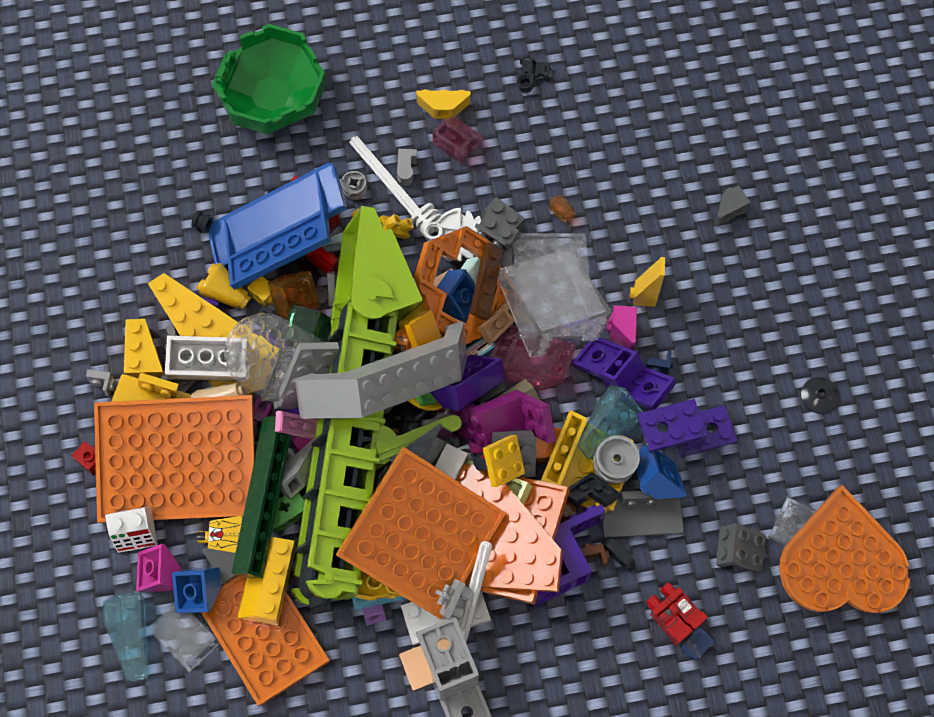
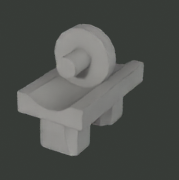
[435,579,473,619]

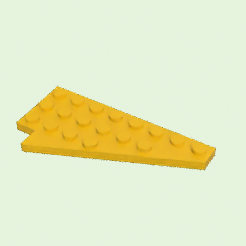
[148,273,281,395]

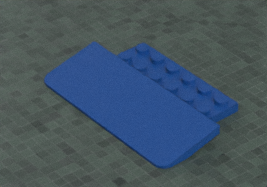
[209,163,347,290]

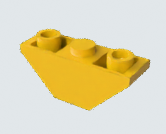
[416,90,470,119]

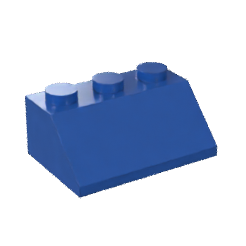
[636,445,687,499]

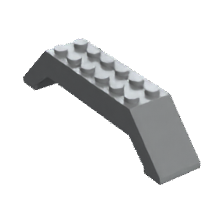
[295,321,467,419]

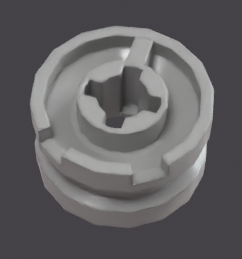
[341,171,367,200]

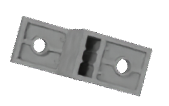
[416,617,491,717]

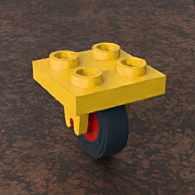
[473,435,525,487]

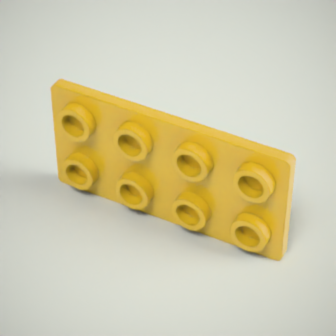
[111,373,191,402]

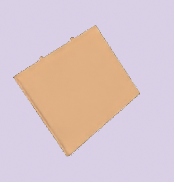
[399,639,450,691]

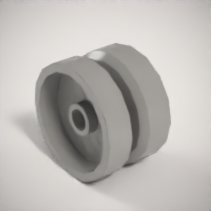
[593,435,640,484]

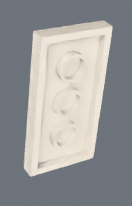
[401,592,491,646]

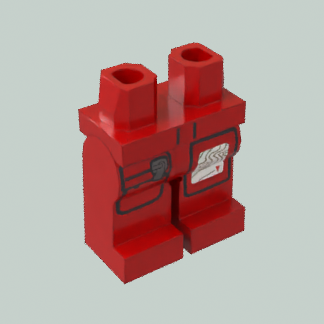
[645,582,708,646]

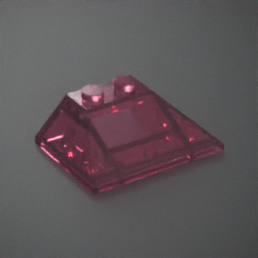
[490,325,577,390]

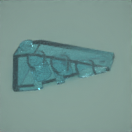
[577,385,643,459]
[103,592,148,681]

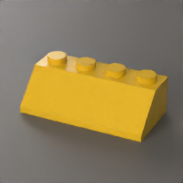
[238,537,296,626]

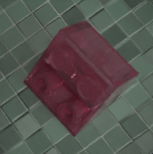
[432,117,483,163]

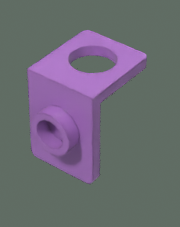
[362,604,386,626]

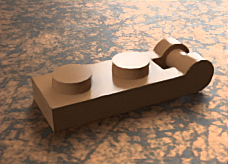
[478,299,521,344]

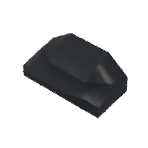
[280,261,322,293]

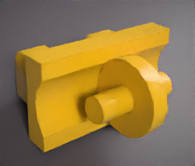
[379,214,414,239]

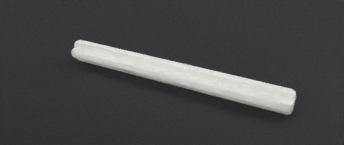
[459,541,492,642]

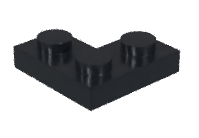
[567,472,620,508]

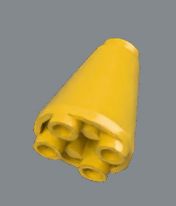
[196,263,251,310]

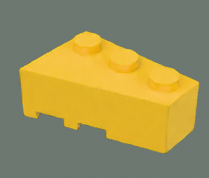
[124,319,164,379]

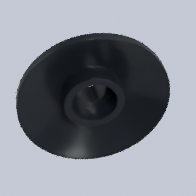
[801,377,840,414]

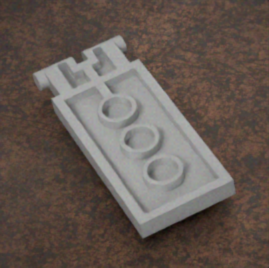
[274,342,339,409]

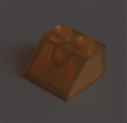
[268,271,320,321]

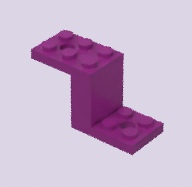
[451,390,556,448]

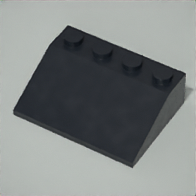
[390,423,462,467]

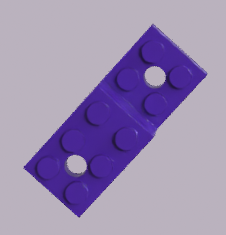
[572,336,677,410]

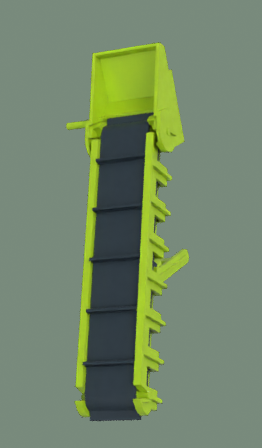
[291,206,461,609]

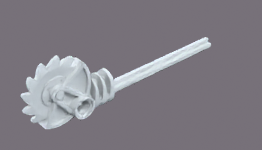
[349,136,488,262]

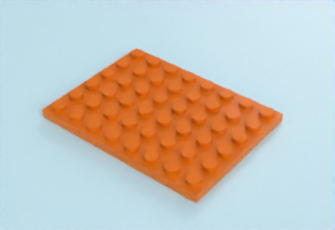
[94,395,255,522]

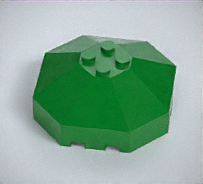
[212,24,326,134]

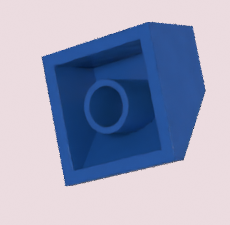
[437,269,476,323]
[172,567,221,613]

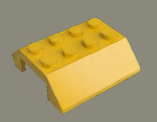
[540,410,638,514]

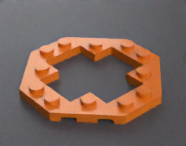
[414,226,511,344]

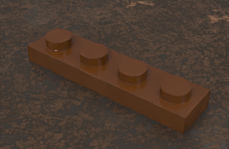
[470,242,503,320]

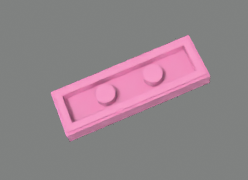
[275,411,317,440]

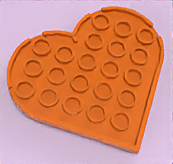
[779,485,910,613]

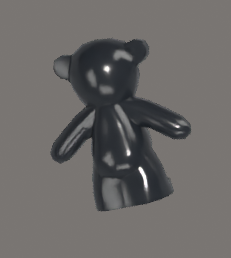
[389,401,429,435]

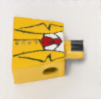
[197,516,243,554]

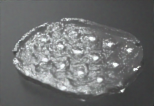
[224,313,323,409]

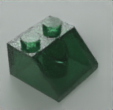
[281,304,332,349]

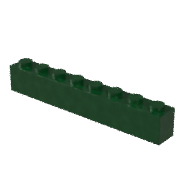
[231,416,291,579]

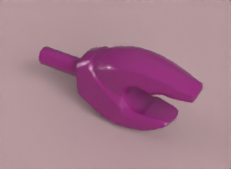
[253,394,272,426]

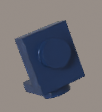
[645,350,674,375]
[681,626,716,660]

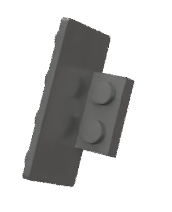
[602,491,684,538]

